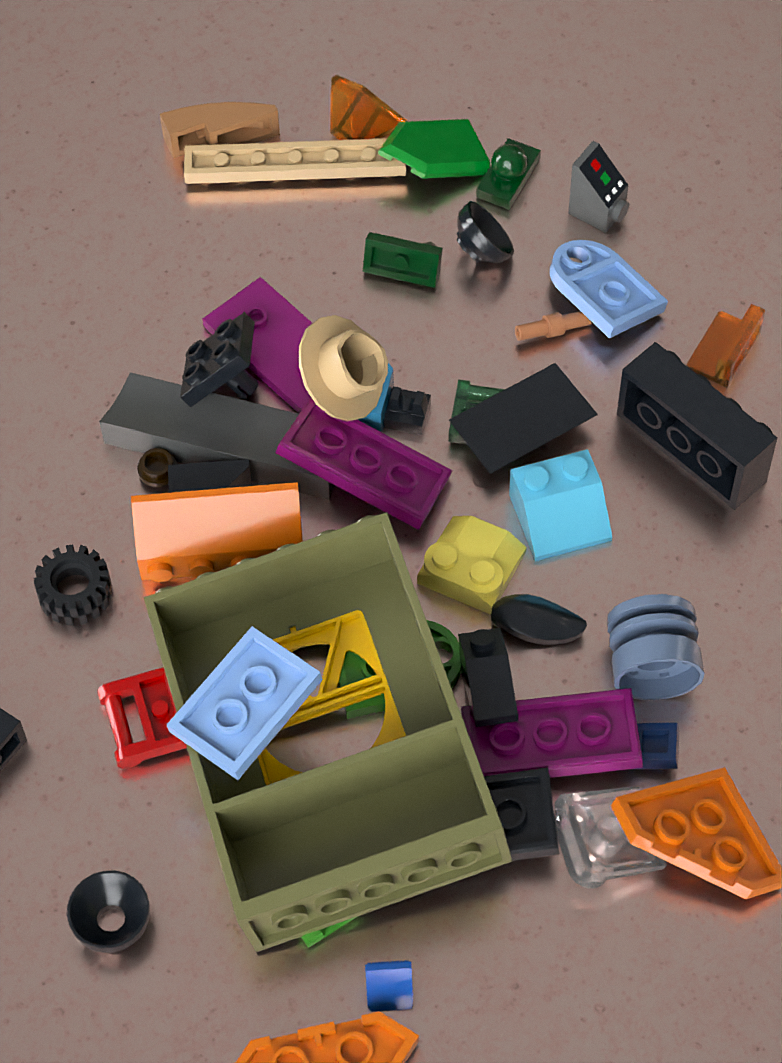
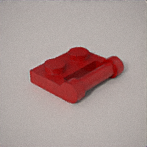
[97,667,187,769]

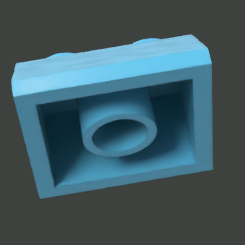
[509,449,613,561]

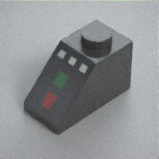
[568,141,630,233]

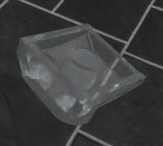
[554,786,667,889]

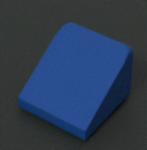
[365,960,413,1012]

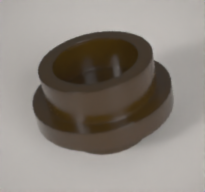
[137,448,177,487]

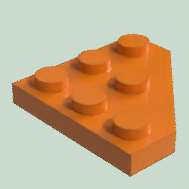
[611,767,782,899]
[235,1011,419,1063]

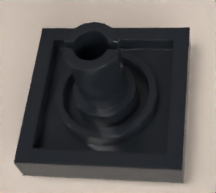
[180,312,259,407]

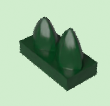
[362,232,443,288]

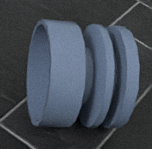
[607,594,704,701]

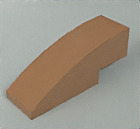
[160,102,280,158]

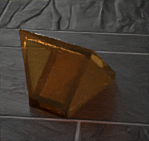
[330,75,407,140]

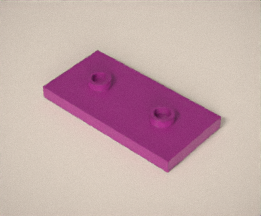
[202,277,312,414]
[275,397,453,530]
[461,688,643,778]

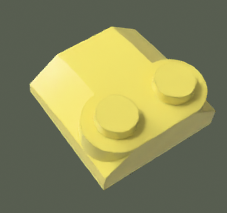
[417,516,527,615]

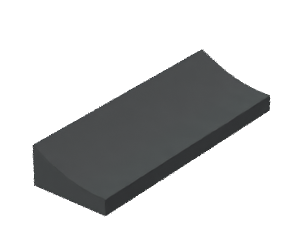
[99,372,335,500]

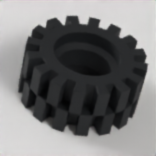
[34,544,112,625]

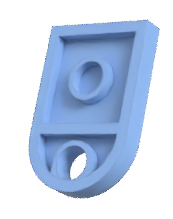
[549,240,668,338]

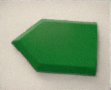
[378,119,490,179]

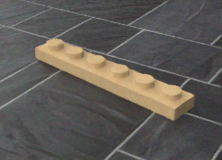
[184,138,406,184]

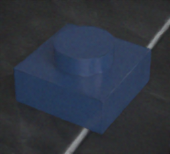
[636,722,680,769]

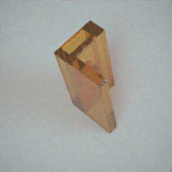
[687,304,765,388]

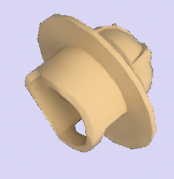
[299,315,388,422]

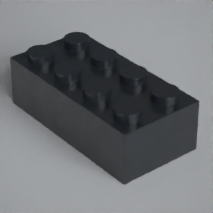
[616,342,778,510]

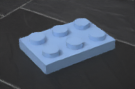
[167,626,323,780]

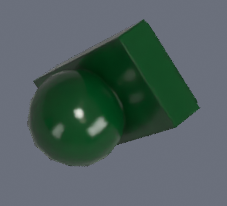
[476,138,541,210]

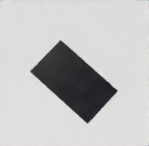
[449,363,598,474]

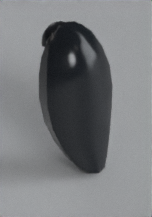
[490,594,587,645]

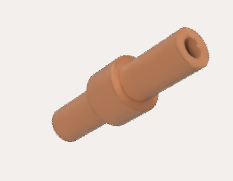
[515,311,592,341]

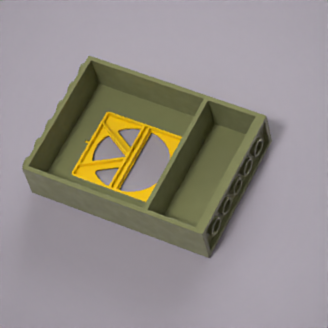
[144,512,512,952]

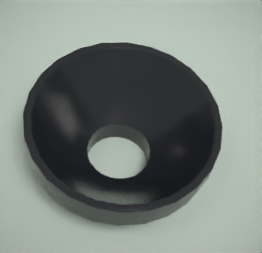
[456,201,514,263]
[67,870,150,953]

